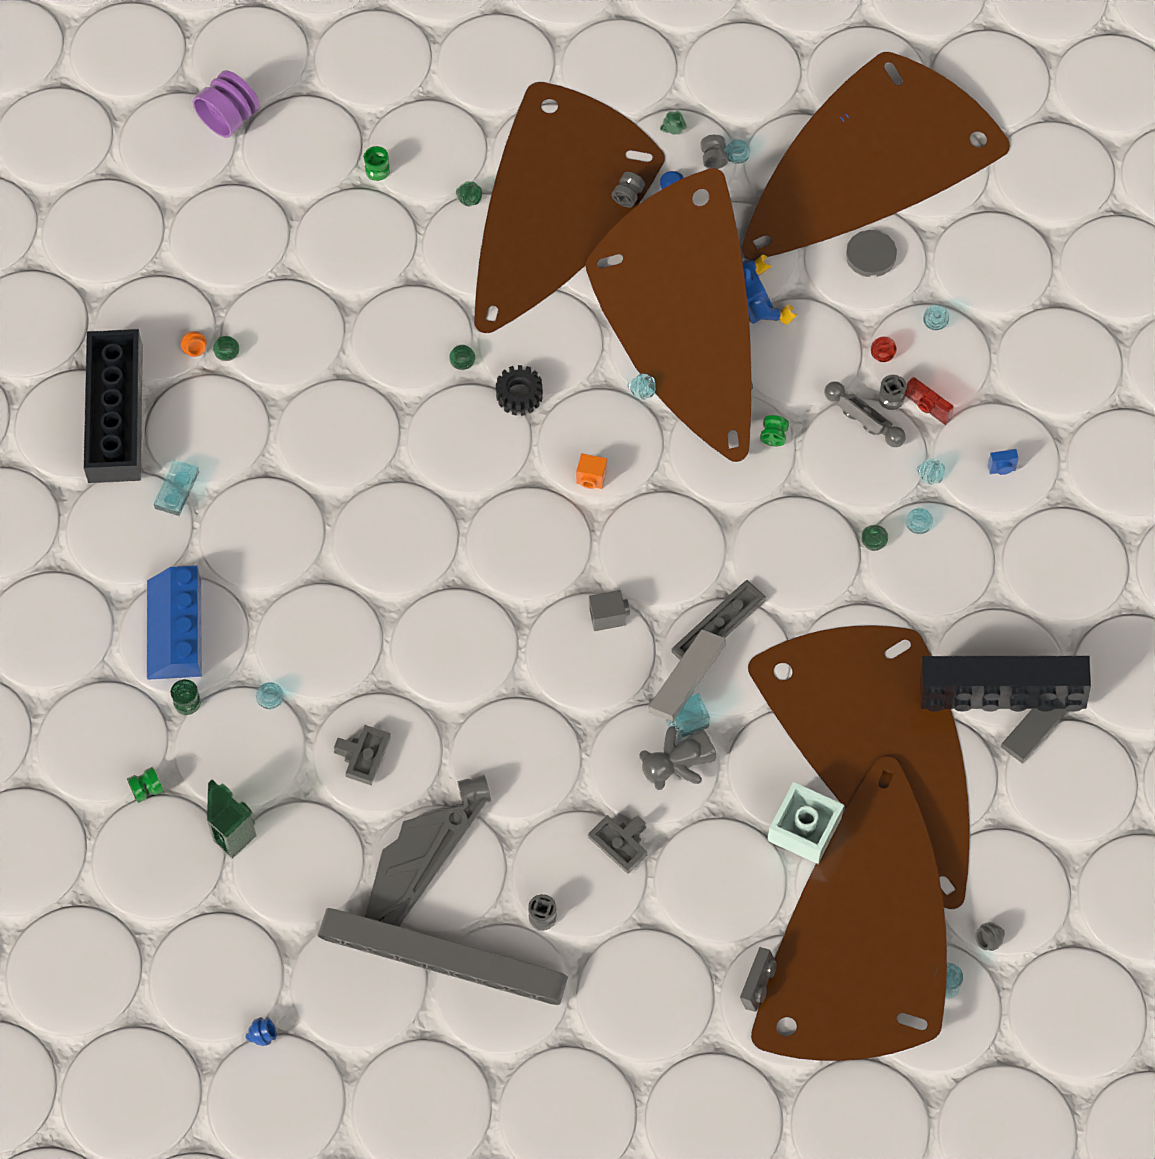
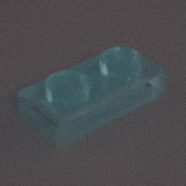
[154,460,199,516]

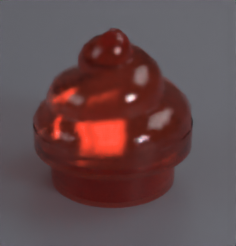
[870,336,897,362]

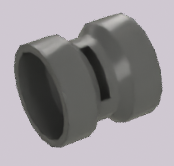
[700,134,728,169]
[612,172,645,208]
[878,375,907,410]
[528,894,557,931]

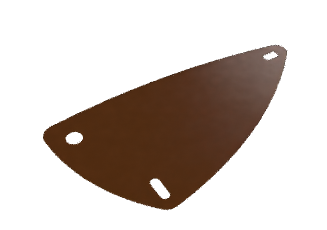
[742,52,1010,260]
[474,82,665,333]
[586,168,752,462]
[748,626,970,909]
[751,757,947,1061]

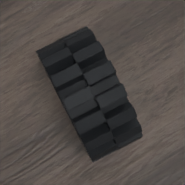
[496,365,543,416]

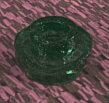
[213,336,239,361]
[449,345,475,370]

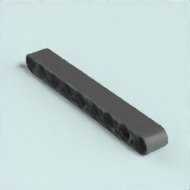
[317,908,568,1005]

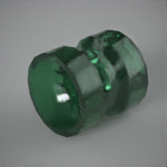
[170,679,201,715]

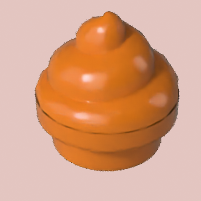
[181,331,207,357]

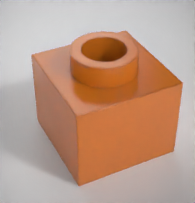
[576,453,607,489]

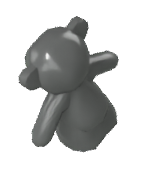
[639,726,716,790]

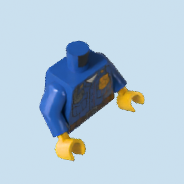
[742,255,797,325]

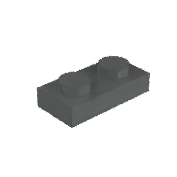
[740,947,777,1012]

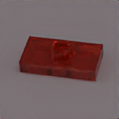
[905,377,954,426]

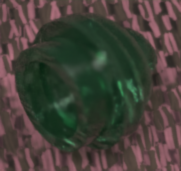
[660,110,687,135]
[456,181,482,207]
[861,525,888,551]

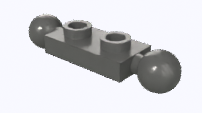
[824,381,906,447]

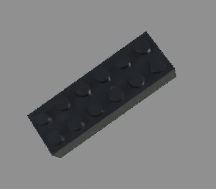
[84,329,143,483]
[920,656,1091,712]

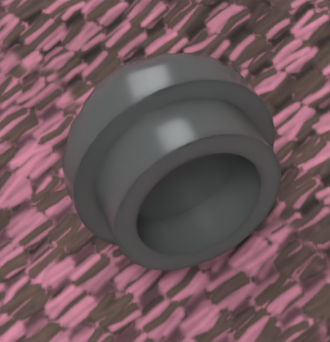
[975,922,1005,951]

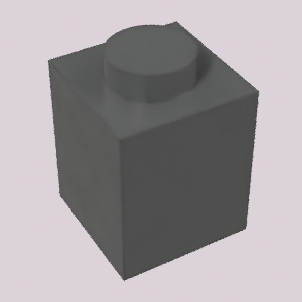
[589,590,630,631]

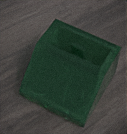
[207,779,256,859]

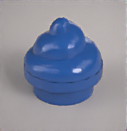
[245,1017,277,1046]

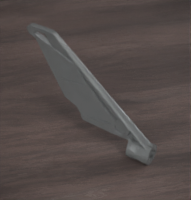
[365,774,491,927]

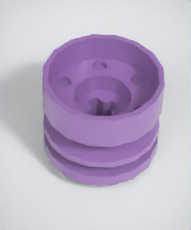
[192,70,260,138]

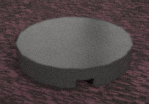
[846,230,897,277]

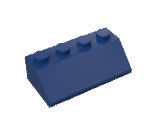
[147,565,202,680]

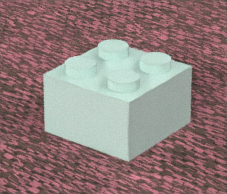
[768,782,844,864]

